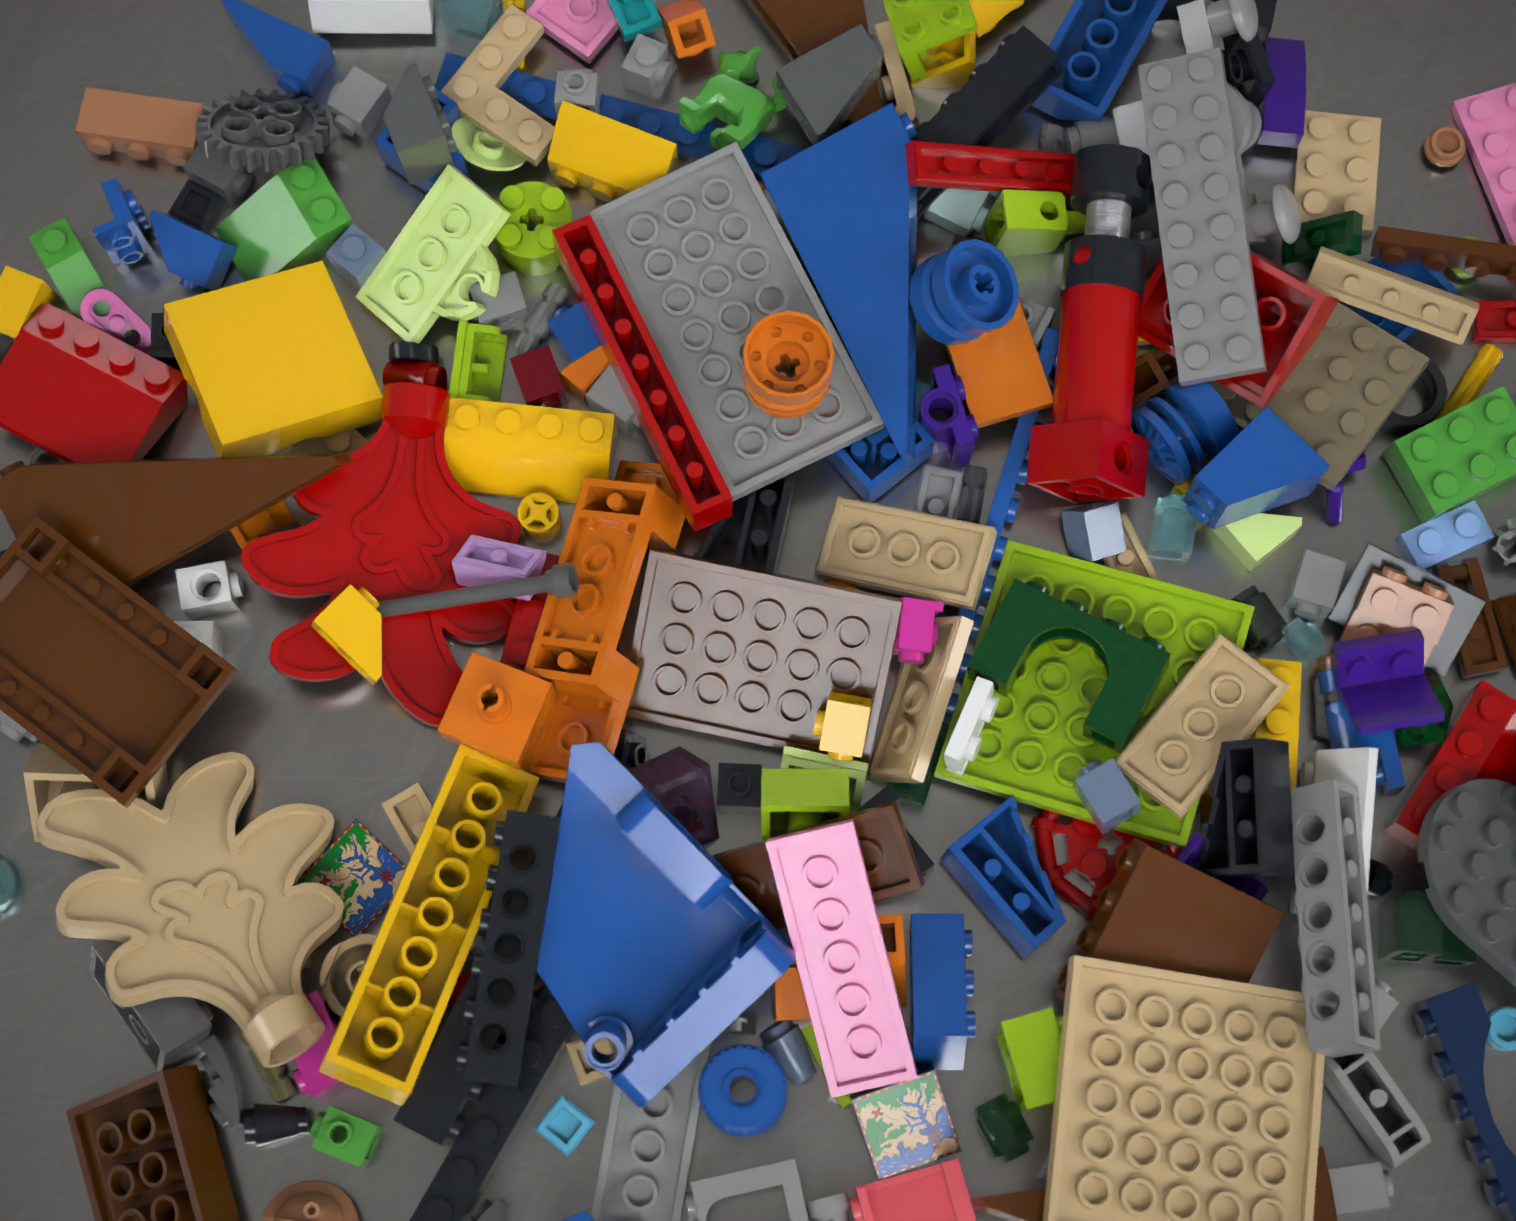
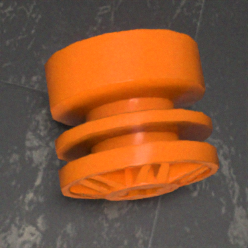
[742,311,834,419]

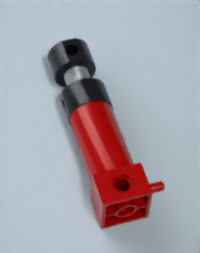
[1027,144,1151,504]

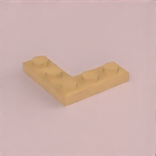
[441,4,555,166]

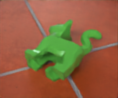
[677,45,787,151]

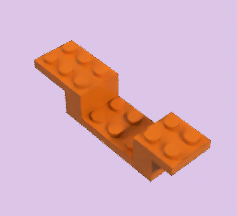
[524,460,685,783]

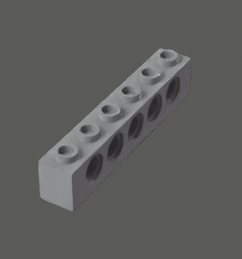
[1291,779,1381,1057]

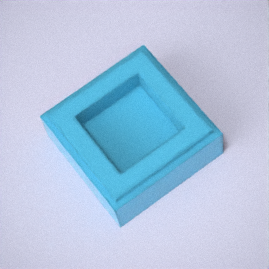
[534,1094,596,1157]

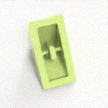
[1211,513,1302,572]

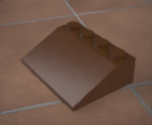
[66,1065,240,1221]

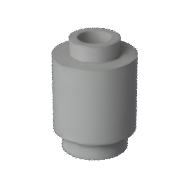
[1064,114,1120,154]

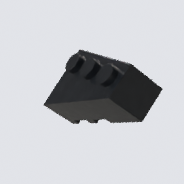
[693,470,798,573]
[1193,738,1295,879]

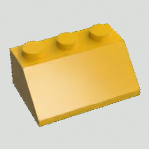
[547,101,679,202]

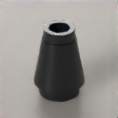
[243,1103,308,1148]

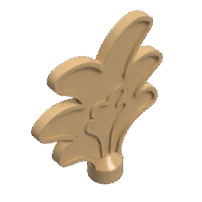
[36,752,343,1068]

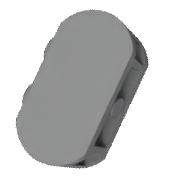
[1323,1051,1431,1169]

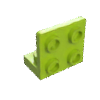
[883,0,978,82]

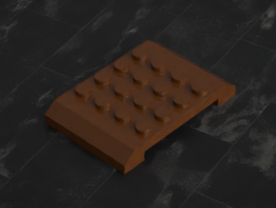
[0,515,238,808]

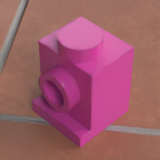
[892,597,944,664]

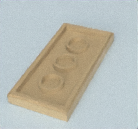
[814,496,998,611]
[866,616,974,783]
[1115,634,1290,821]

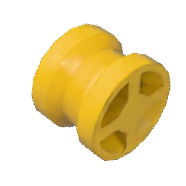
[517,492,562,541]

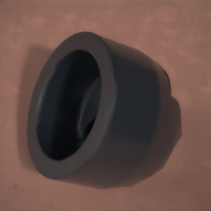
[1368,859,1394,896]

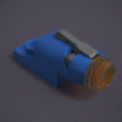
[1314,653,1406,796]

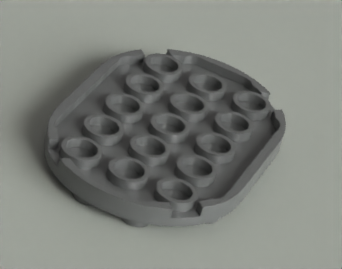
[1418,779,1516,987]

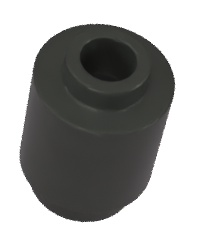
[1231,585,1287,651]

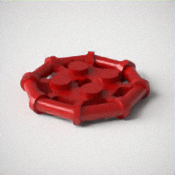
[1030,809,1181,921]

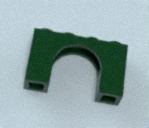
[967,579,1170,754]

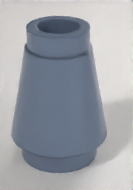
[759,1020,817,1085]

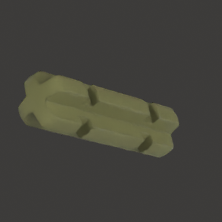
[238,1028,296,1103]

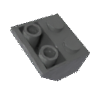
[383,62,458,185]

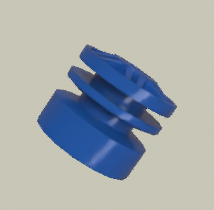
[1131,379,1240,485]

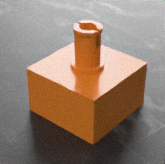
[437,652,557,771]

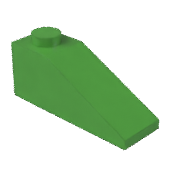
[28,217,133,338]

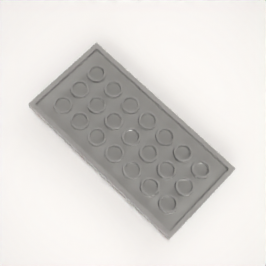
[588,142,884,501]

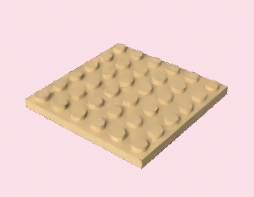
[1043,955,1325,1221]

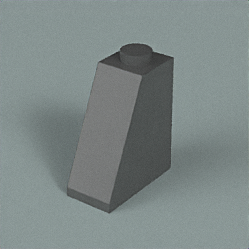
[776,24,884,145]

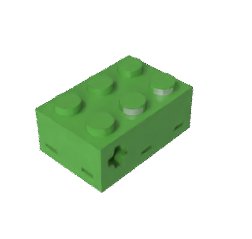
[1382,385,1516,524]

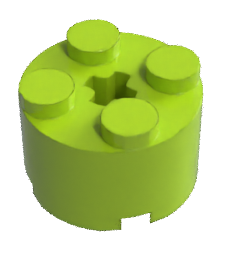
[495,181,574,276]

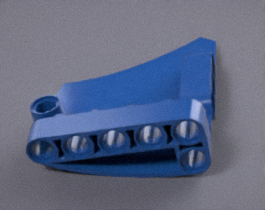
[537,742,796,1108]

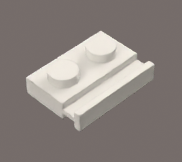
[944,676,999,777]

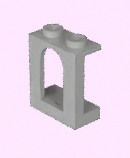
[685,1158,809,1221]

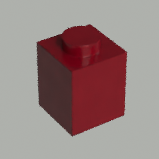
[510,345,568,408]

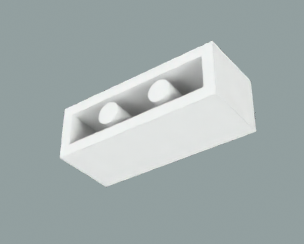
[308,0,434,34]

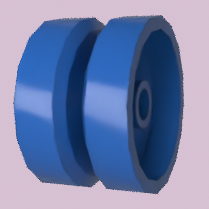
[909,239,1019,346]

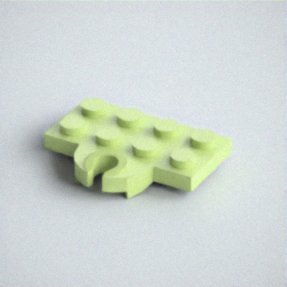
[355,164,511,344]

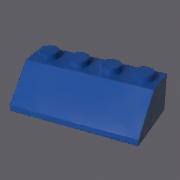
[1031,0,1168,121]

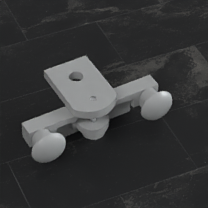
[1112,0,1301,246]

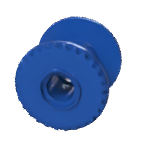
[698,1044,787,1137]

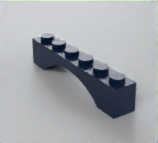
[1414,982,1516,1221]

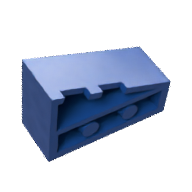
[939,795,1067,959]
[909,914,976,1070]

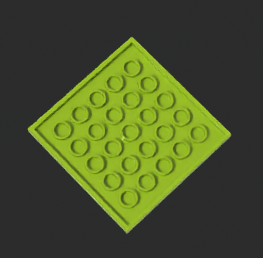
[934,540,1255,849]

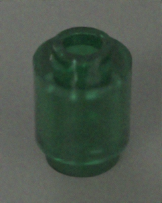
[975,1092,1034,1163]

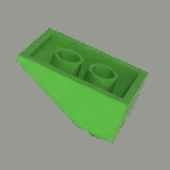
[214,158,354,282]

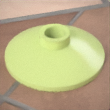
[451,117,526,171]

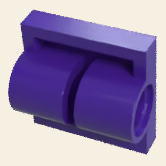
[918,364,979,470]

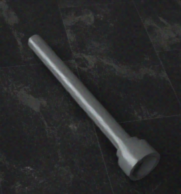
[377,562,579,618]

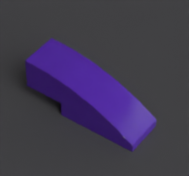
[1257,37,1306,148]

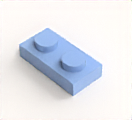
[1397,500,1495,570]

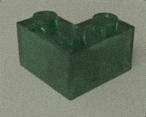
[1378,891,1476,967]

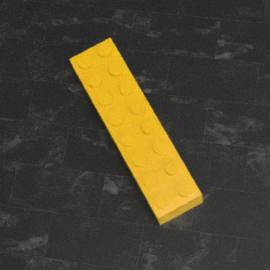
[318,744,540,1106]

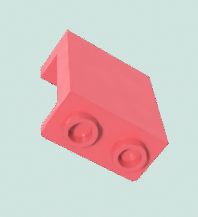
[849,1158,976,1221]

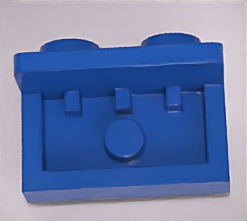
[93,178,153,265]

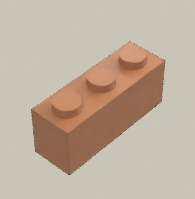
[75,87,205,166]

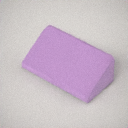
[451,534,547,601]

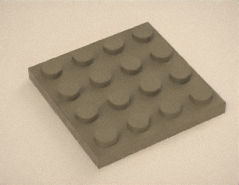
[1208,302,1430,491]

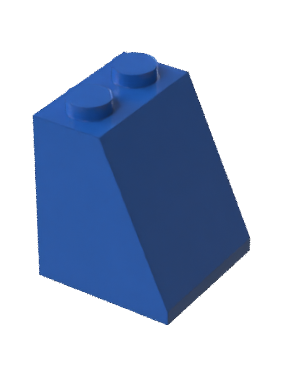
[1183,407,1330,529]

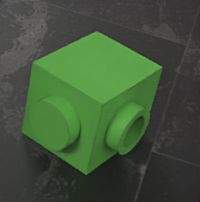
[310,1105,384,1168]

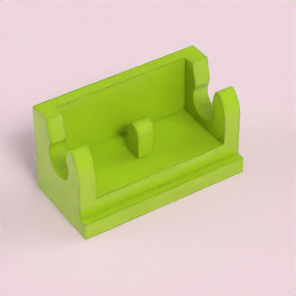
[449,321,508,402]

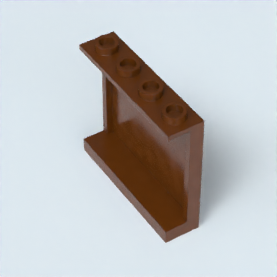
[1055,838,1284,1002]

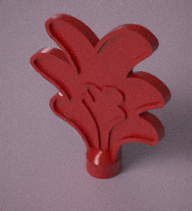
[241,382,521,728]

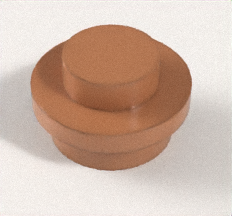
[1424,127,1466,167]

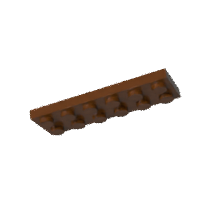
[712,800,925,929]

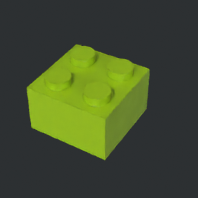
[761,768,849,840]
[994,1007,1063,1114]

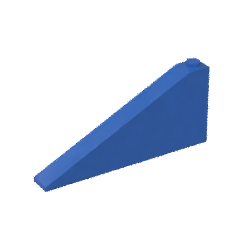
[760,103,918,465]

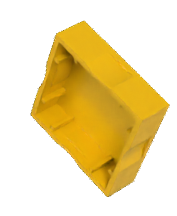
[164,260,383,457]

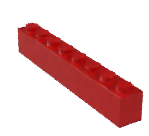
[552,214,733,532]

